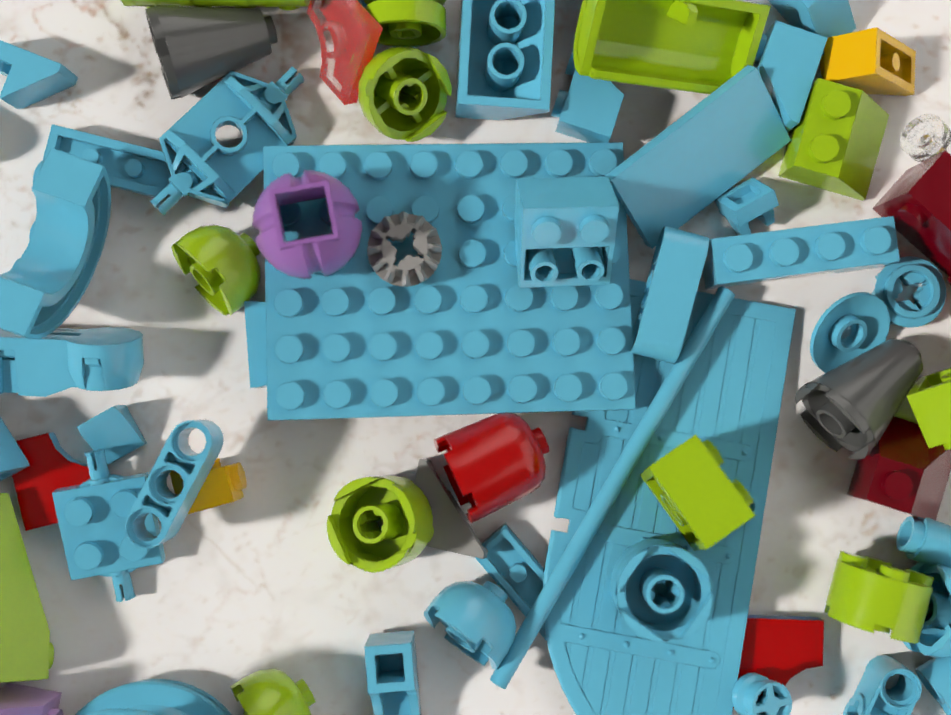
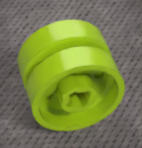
[364,0,446,47]

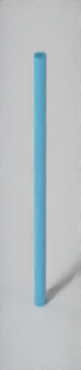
[490,286,735,689]

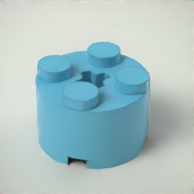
[610,538,713,642]

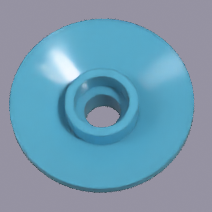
[810,292,890,373]

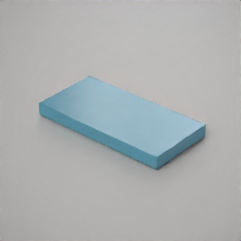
[606,65,791,249]

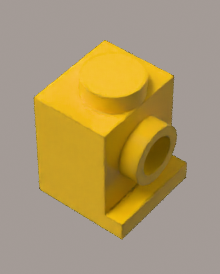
[169,458,247,514]

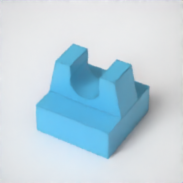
[715,177,779,235]

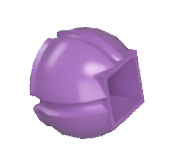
[252,170,362,279]

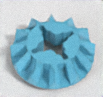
[871,256,946,328]

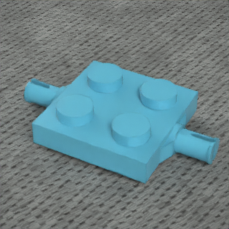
[52,449,166,602]

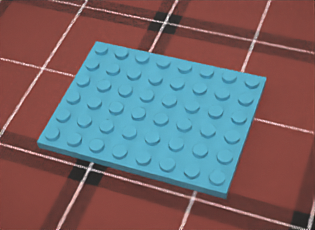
[263,142,636,421]

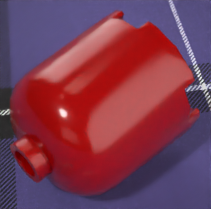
[434,412,550,523]

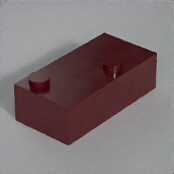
[872,150,951,286]

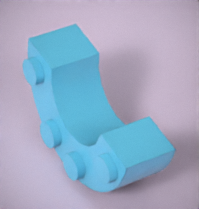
[0,148,111,340]

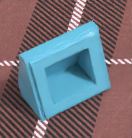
[77,405,147,465]

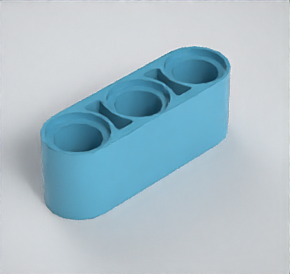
[630,226,709,364]
[124,419,224,549]

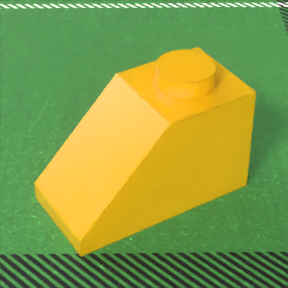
[820,27,916,96]

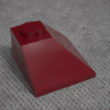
[847,416,951,520]

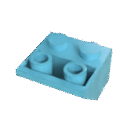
[514,176,619,288]

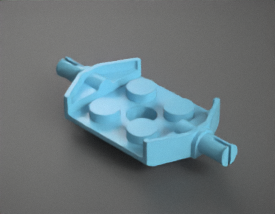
[150,67,305,216]

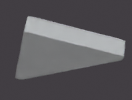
[415,459,488,559]

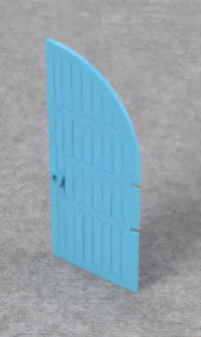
[543,279,796,715]

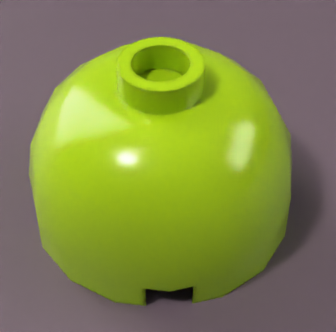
[358,47,452,142]
[171,224,261,316]
[230,669,316,715]

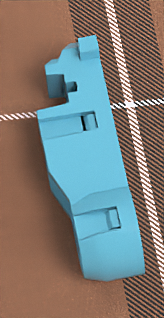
[0,327,144,397]

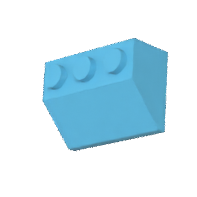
[455,0,555,120]

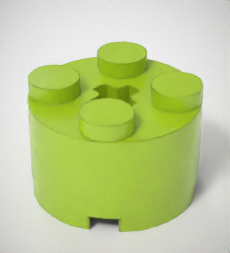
[326,475,434,573]
[824,551,934,643]

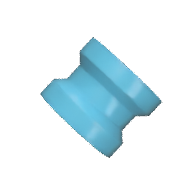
[732,673,792,715]

